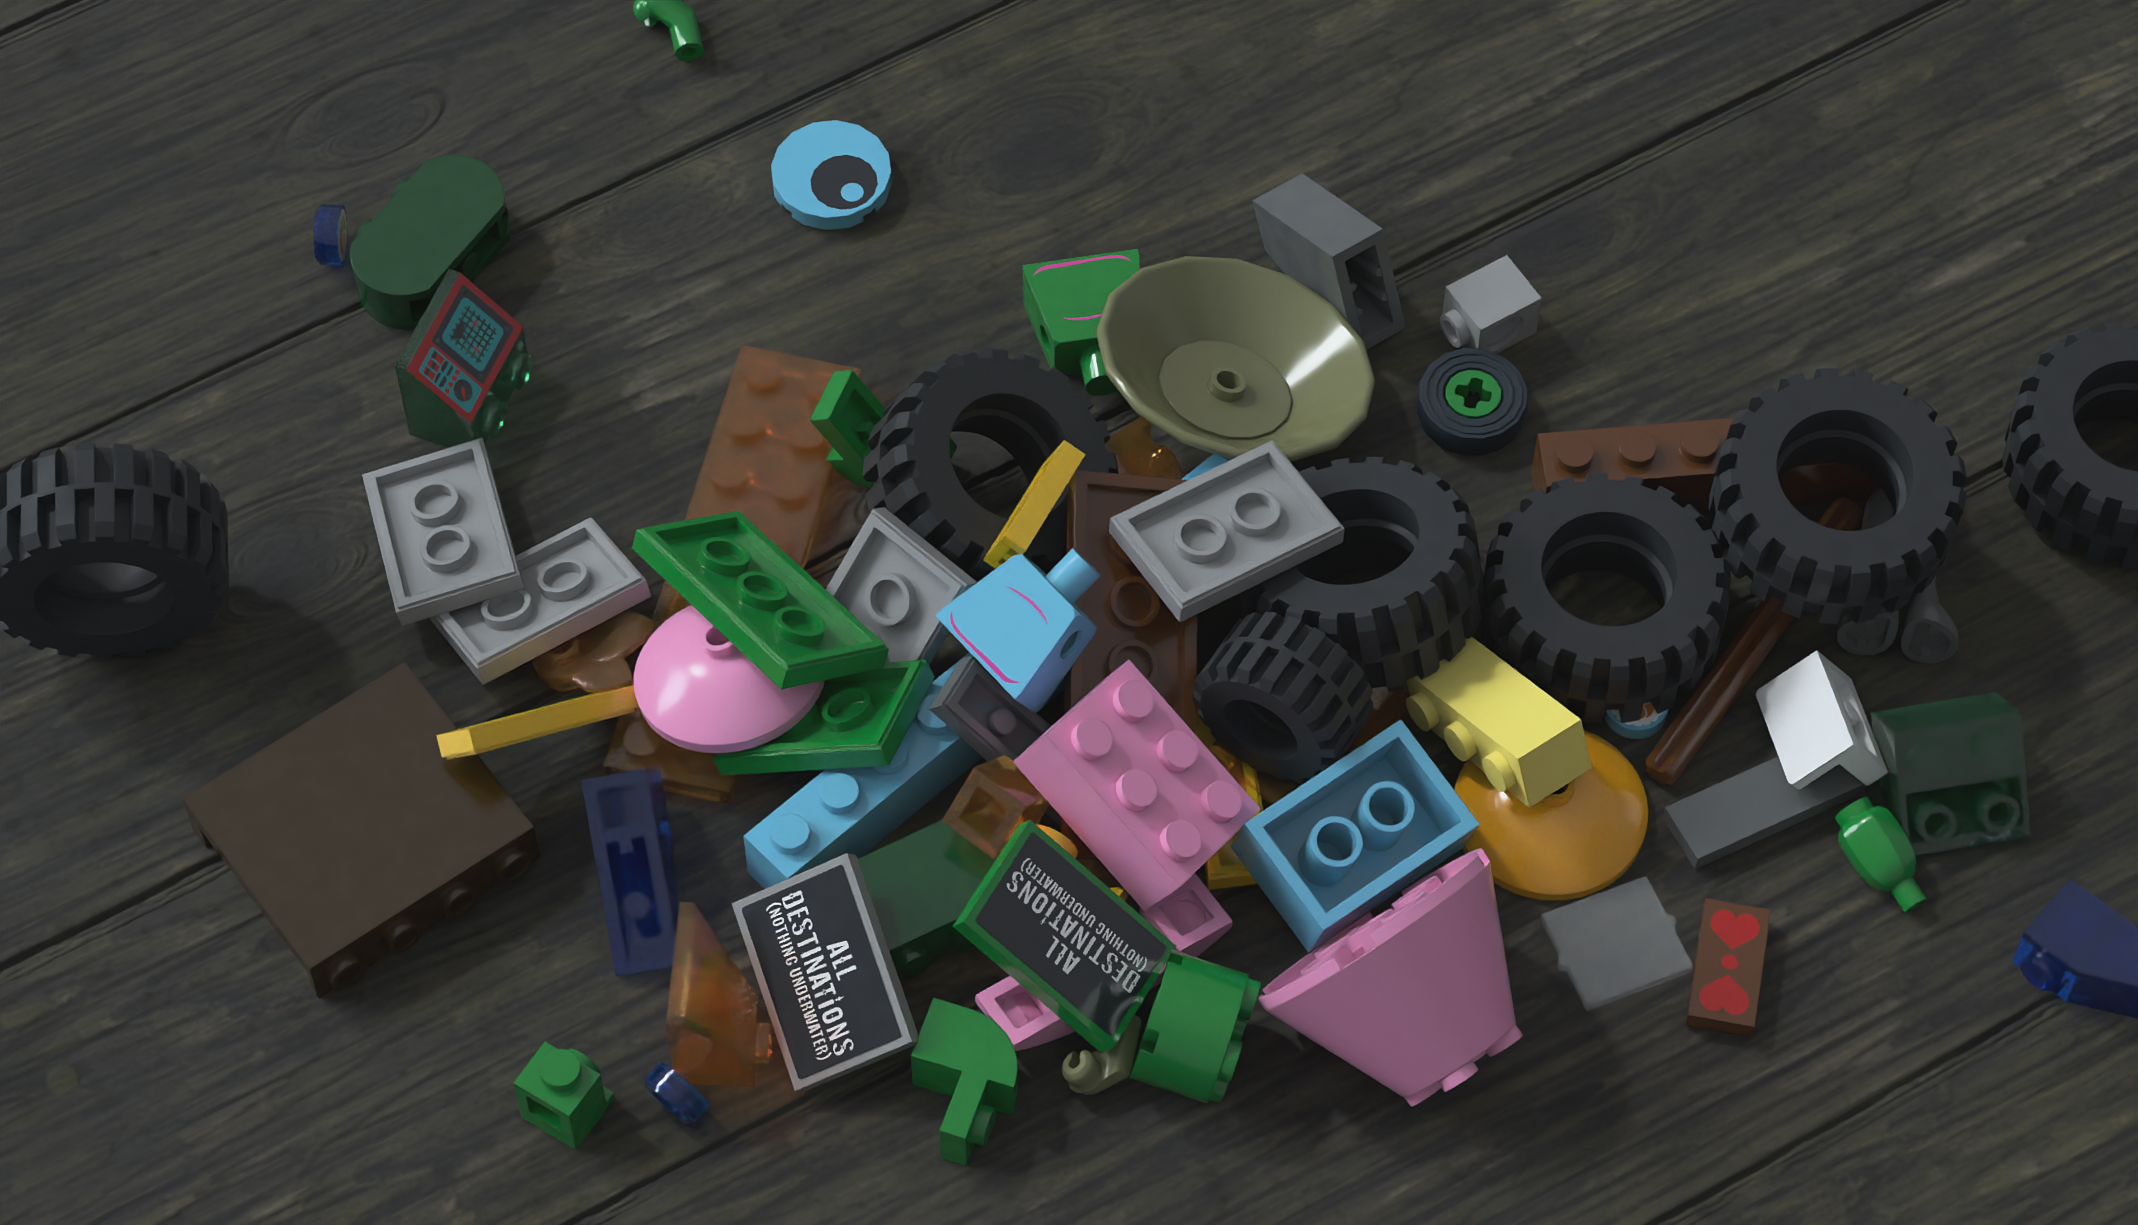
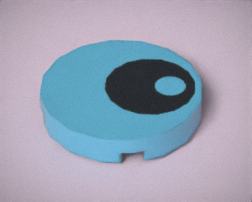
[771,120,892,230]

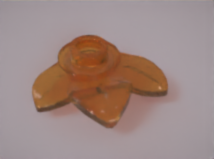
[532,611,657,693]

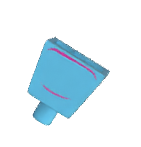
[935,548,1101,714]

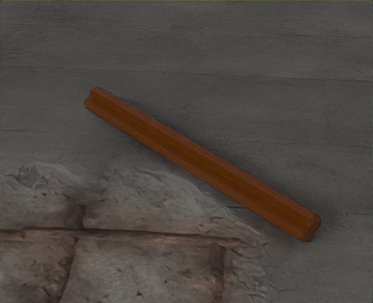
[1644,497,1864,786]

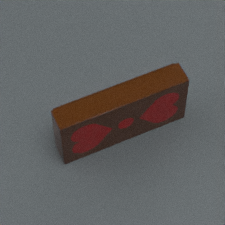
[1685,898,1771,1037]

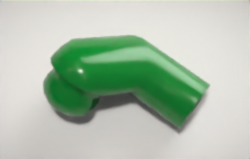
[633,0,704,62]

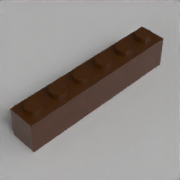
[1531,418,1882,514]

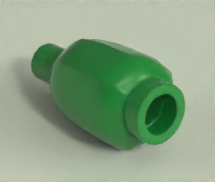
[1835,797,1927,913]

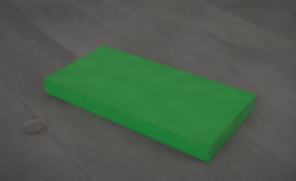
[632,510,889,689]

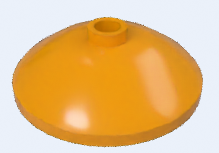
[1454,729,1648,901]

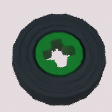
[1417,348,1528,455]

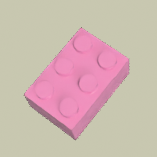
[1013,660,1260,911]

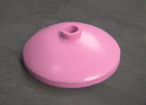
[634,605,825,753]

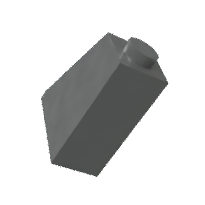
[1252,173,1406,350]

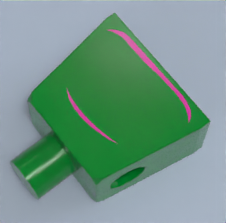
[1023,249,1140,396]

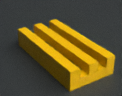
[983,440,1086,569]

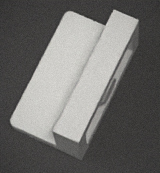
[1756,650,1888,789]

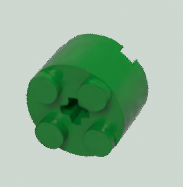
[1130,950,1261,1104]

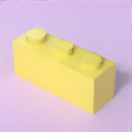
[1406,636,1592,808]

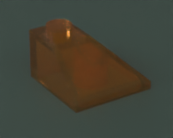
[666,902,772,1087]

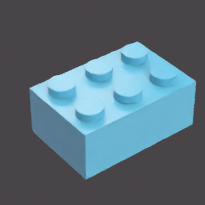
[1231,720,1480,953]

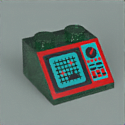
[395,269,533,448]

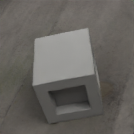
[1440,255,1542,354]

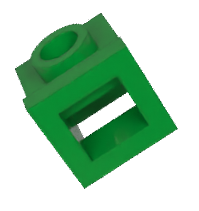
[513,1041,615,1150]

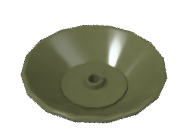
[1096,256,1376,462]

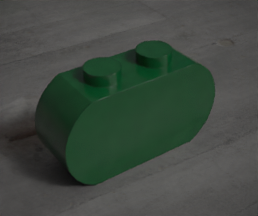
[350,155,511,330]
[858,817,1003,980]

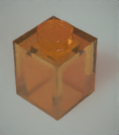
[942,755,1050,859]

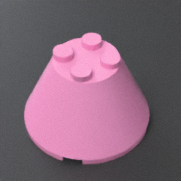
[1257,848,1523,1107]

